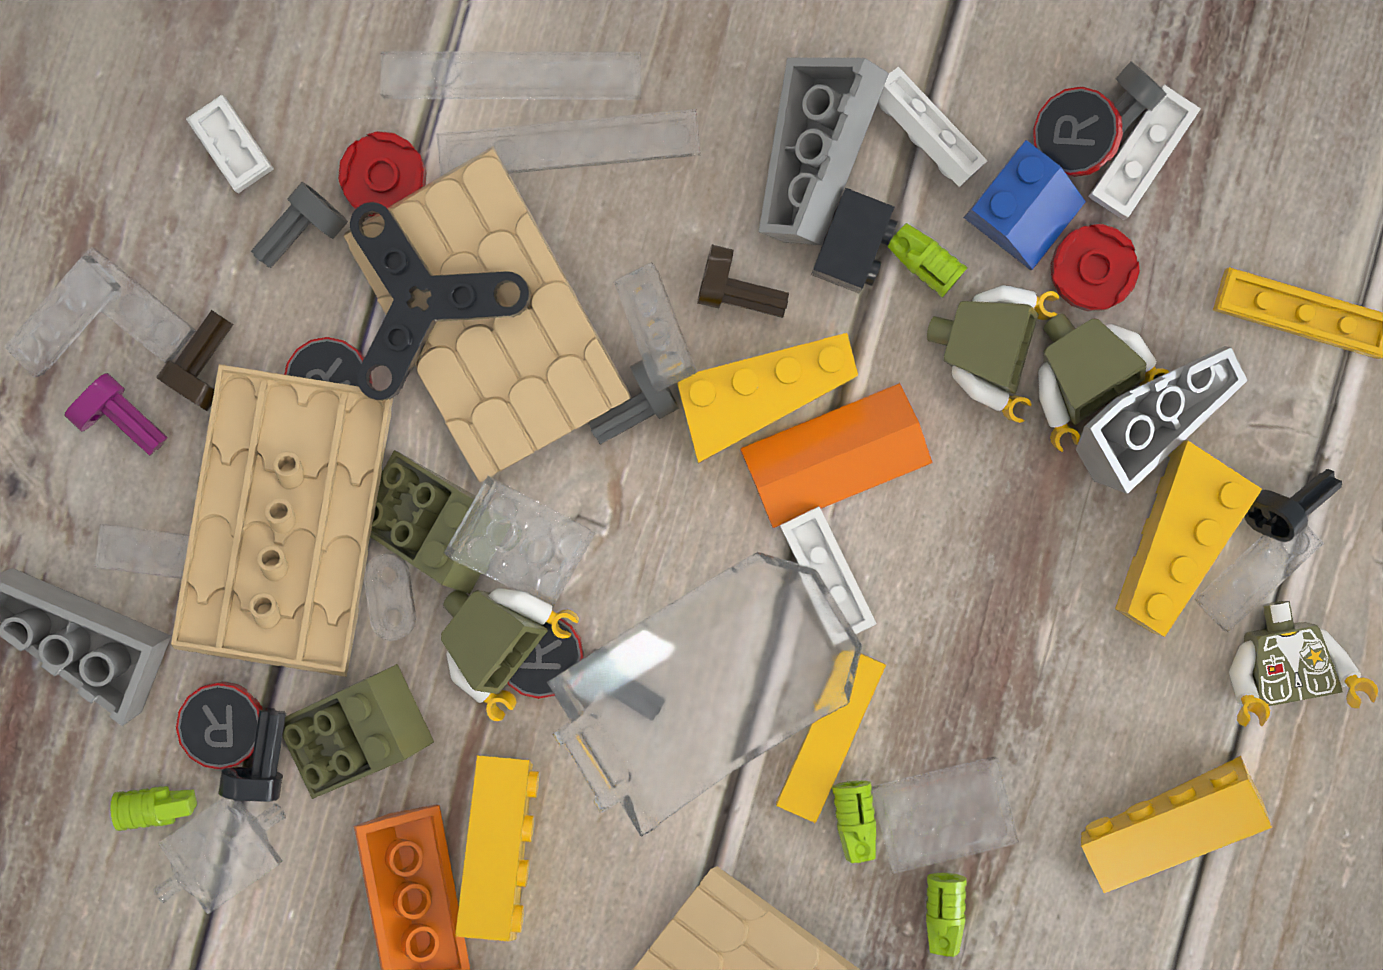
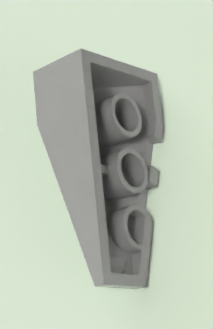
[1076,346,1248,494]

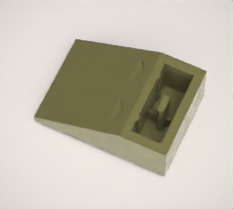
[370,450,512,594]
[282,664,434,799]

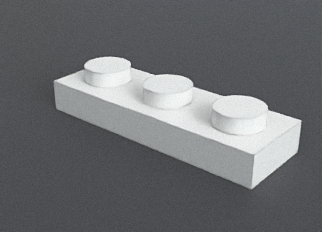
[878,67,987,187]
[1088,85,1200,220]
[780,506,877,643]

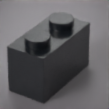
[811,188,898,294]

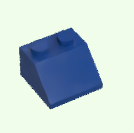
[964,140,1086,270]

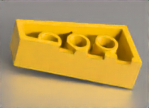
[676,333,858,464]
[1115,440,1262,637]
[455,755,539,941]
[1081,756,1272,893]

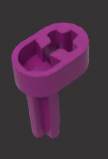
[64,373,168,456]

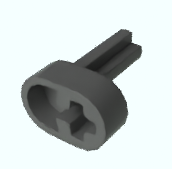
[1114,61,1167,132]
[251,182,348,268]
[588,355,679,445]

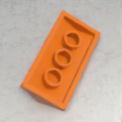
[740,383,933,528]
[354,805,471,970]

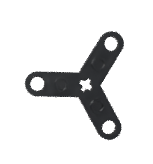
[350,202,531,401]

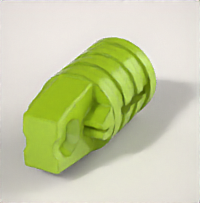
[887,223,968,298]
[832,780,876,863]
[110,786,197,831]
[926,873,967,957]

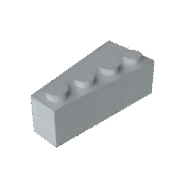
[759,58,889,245]
[0,568,171,726]

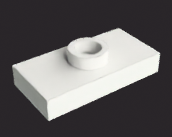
[186,95,274,193]

